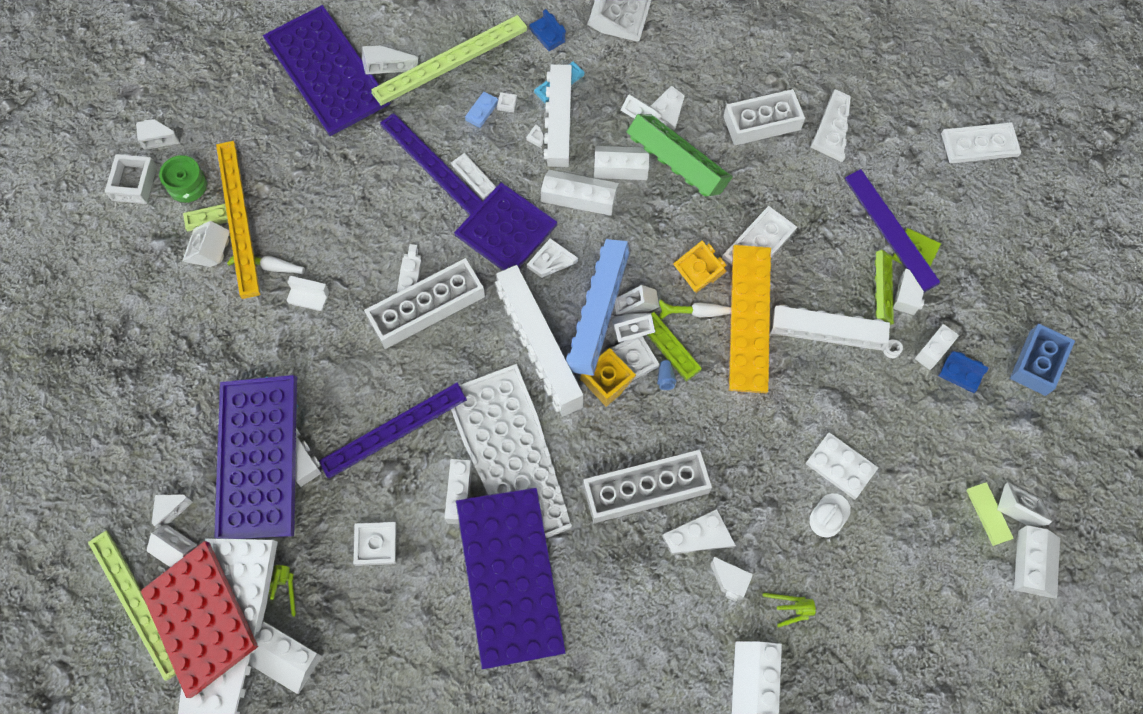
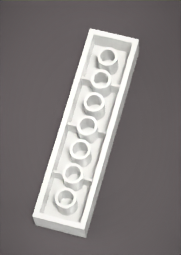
[495,265,583,417]

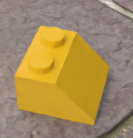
[580,348,636,407]

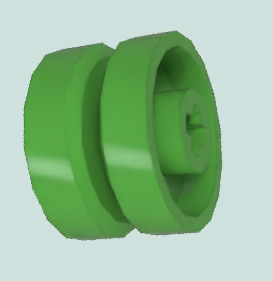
[159,155,207,203]

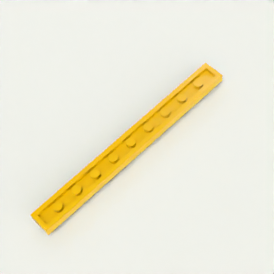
[216,141,261,299]

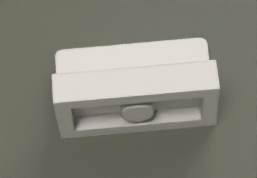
[287,276,329,311]
[147,524,197,567]

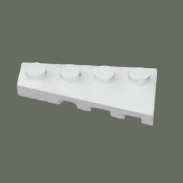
[810,89,851,162]

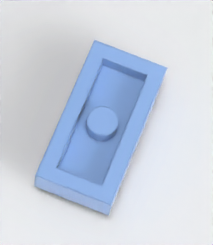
[465,91,498,128]

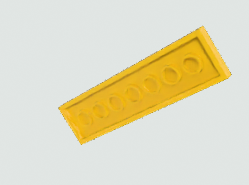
[729,245,771,394]

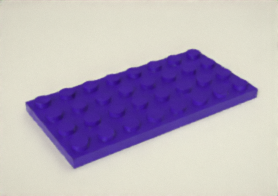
[263,5,391,137]
[214,375,297,540]
[455,488,566,670]

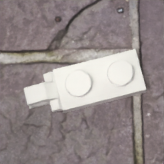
[621,94,669,125]
[397,244,422,293]

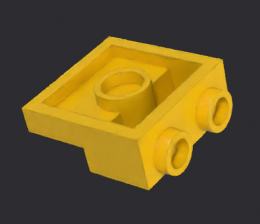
[673,241,727,293]

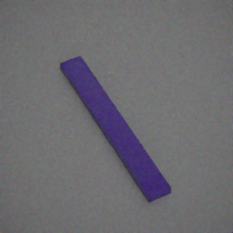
[380,113,483,215]
[845,169,940,292]
[319,383,467,479]

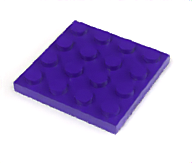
[454,183,557,271]

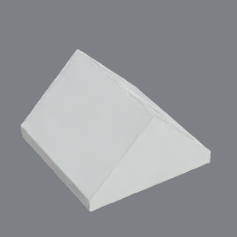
[997,482,1052,527]

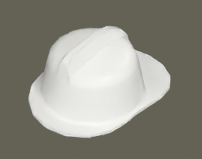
[810,493,850,537]

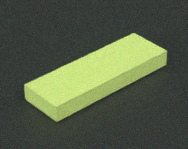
[183,204,228,232]
[966,482,1014,546]

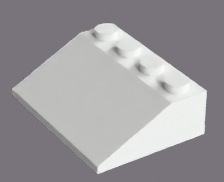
[587,0,651,42]

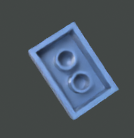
[1009,323,1075,396]

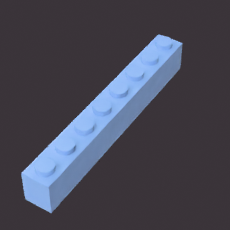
[566,239,630,376]

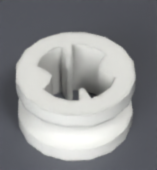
[883,339,903,358]

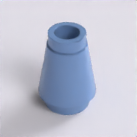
[657,360,676,390]

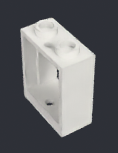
[105,154,157,204]

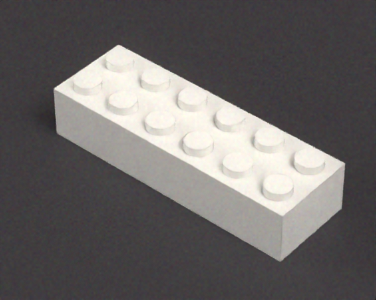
[364,258,485,349]
[583,450,712,524]

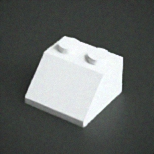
[182,221,230,267]

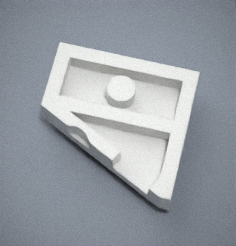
[651,86,685,130]
[527,239,578,278]

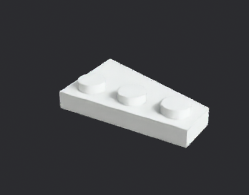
[662,509,736,554]

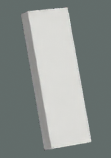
[451,153,496,201]

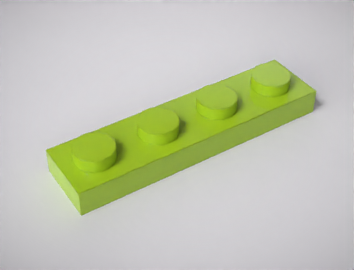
[875,250,894,325]
[647,312,702,382]

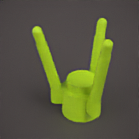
[267,565,296,617]
[762,593,816,627]

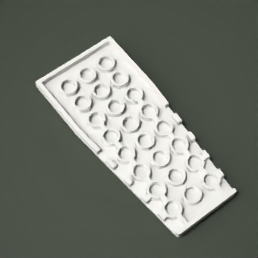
[451,364,572,538]
[178,539,278,714]

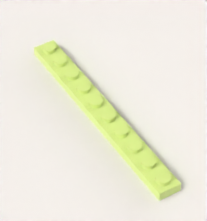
[371,15,527,106]

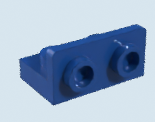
[529,9,566,51]
[939,351,989,393]

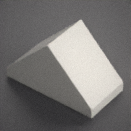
[152,495,193,528]

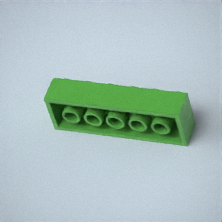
[627,114,733,197]

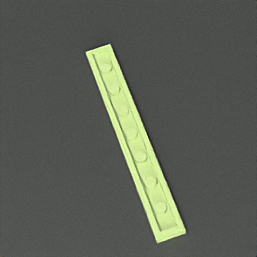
[88,531,176,681]

